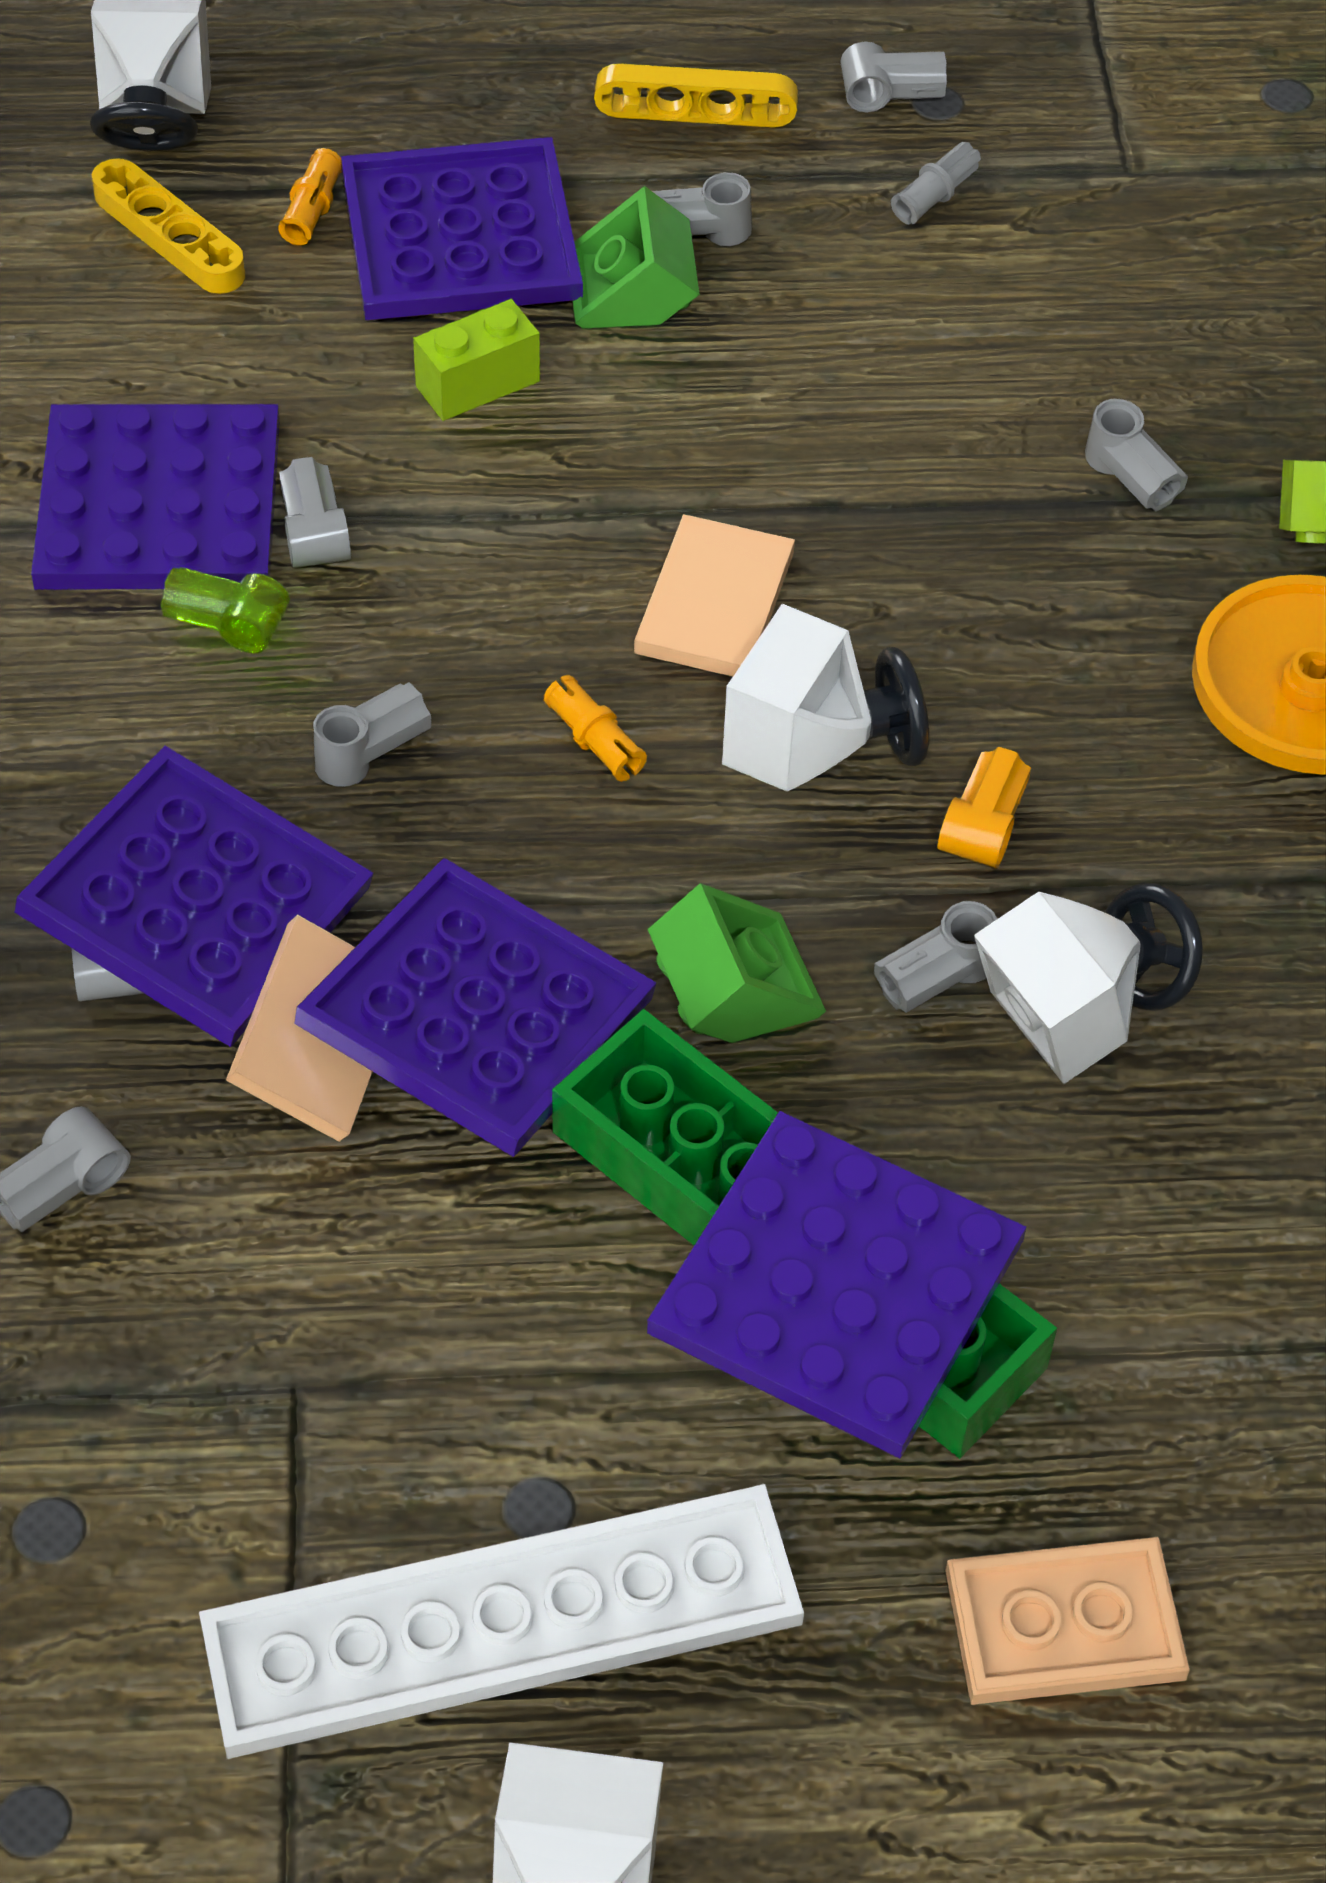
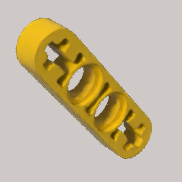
[594,64,798,127]
[92,159,246,294]

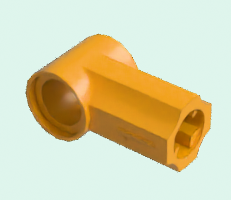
[937,747,1031,869]

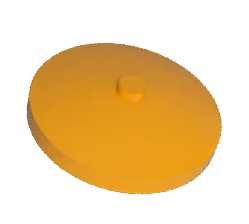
[1192,575,1326,775]

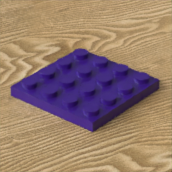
[341,137,583,320]
[31,404,280,590]
[14,746,374,1047]
[294,858,656,1157]
[647,1111,1026,1459]

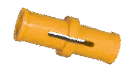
[278,148,342,246]
[544,675,647,782]

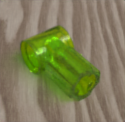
[161,567,290,653]

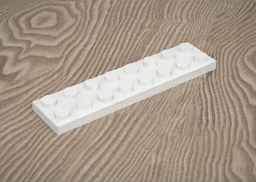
[199,1484,804,1759]

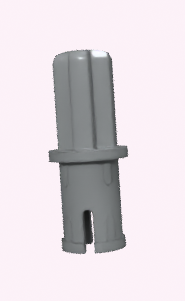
[891,142,981,225]

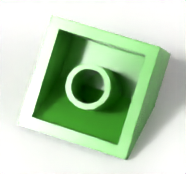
[573,186,700,329]
[648,883,826,1043]

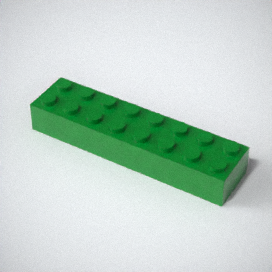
[552,1009,1057,1459]

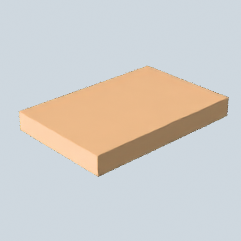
[634,514,795,677]
[226,915,373,1142]
[945,1537,1190,1705]

